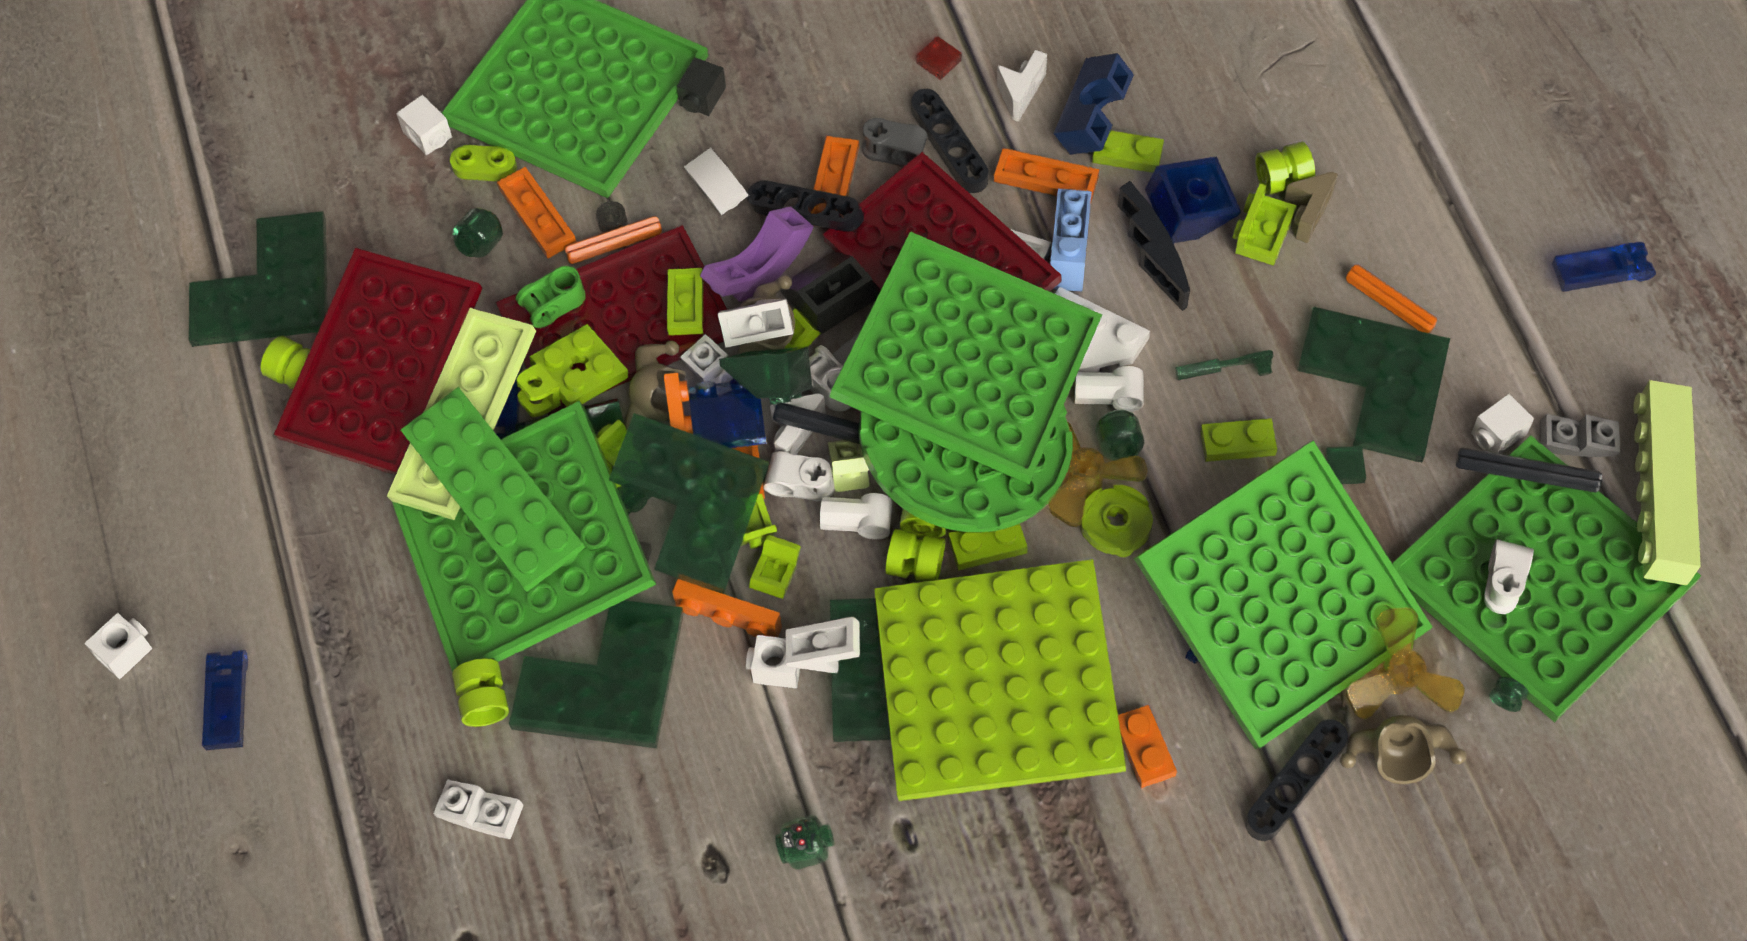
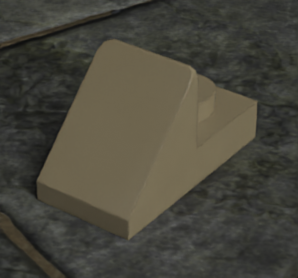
[1284,172,1338,243]

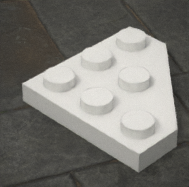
[1055,287,1150,372]

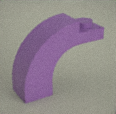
[700,207,814,302]

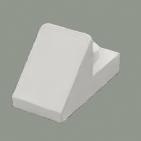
[997,50,1047,122]
[718,299,794,347]
[770,393,826,455]
[785,617,860,673]

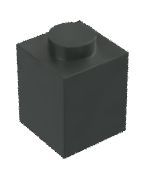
[677,57,726,116]

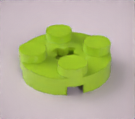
[1081,485,1153,557]

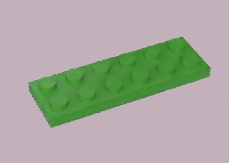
[401,387,586,592]

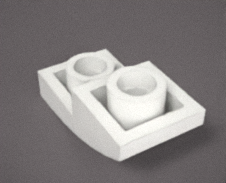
[684,148,749,215]
[680,334,756,411]
[433,780,524,839]

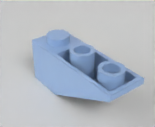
[1050,189,1092,292]

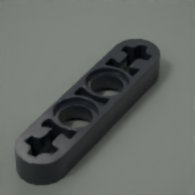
[911,89,989,193]
[747,181,864,232]
[1246,719,1348,841]

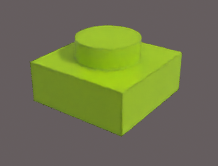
[785,308,821,358]

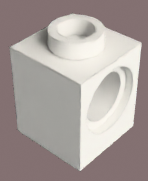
[396,95,452,156]
[1471,394,1534,454]
[84,613,152,679]
[746,635,800,689]

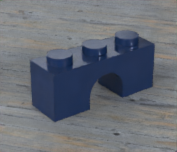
[1053,53,1134,155]

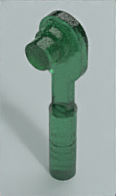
[1175,350,1274,381]

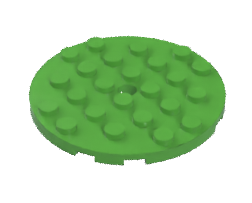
[859,405,1073,532]

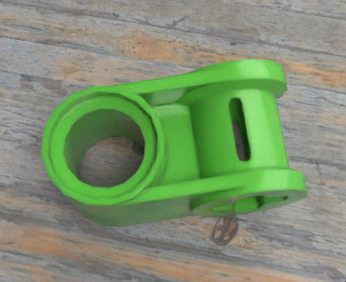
[516,266,586,328]

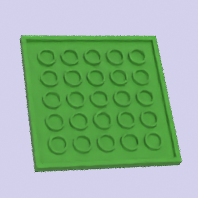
[442,0,708,198]
[829,232,1102,484]
[392,401,656,672]
[1392,435,1701,723]
[1133,440,1433,749]

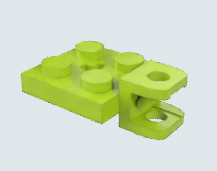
[517,324,628,417]

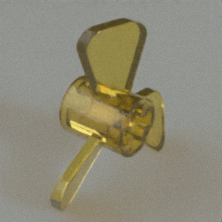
[1048,422,1148,527]
[1346,607,1465,719]

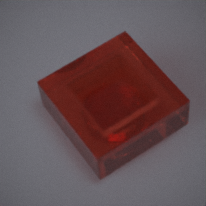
[916,36,962,80]

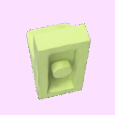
[828,440,870,492]

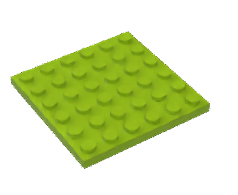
[874,559,1126,801]

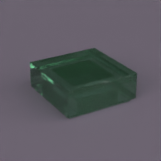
[1325,446,1366,484]

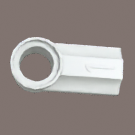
[1075,366,1144,412]
[820,493,893,539]

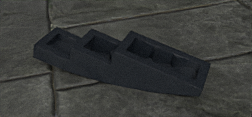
[1118,181,1190,311]

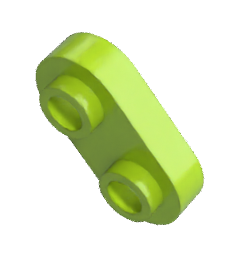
[450,145,517,182]

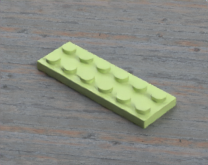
[387,308,536,520]

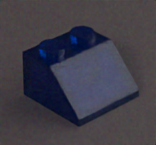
[1145,156,1242,244]
[689,376,767,453]

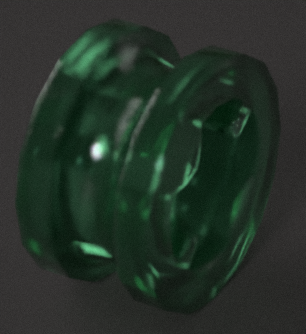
[1489,677,1529,712]

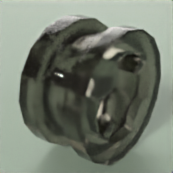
[596,201,628,233]

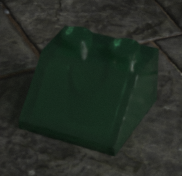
[719,346,812,404]

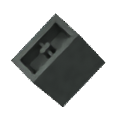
[780,252,874,336]

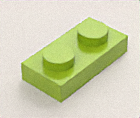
[1092,131,1164,174]
[667,268,703,335]
[1200,418,1277,462]
[949,523,1028,571]

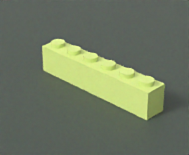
[1633,380,1701,585]

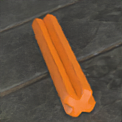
[564,216,662,264]
[1346,264,1437,335]

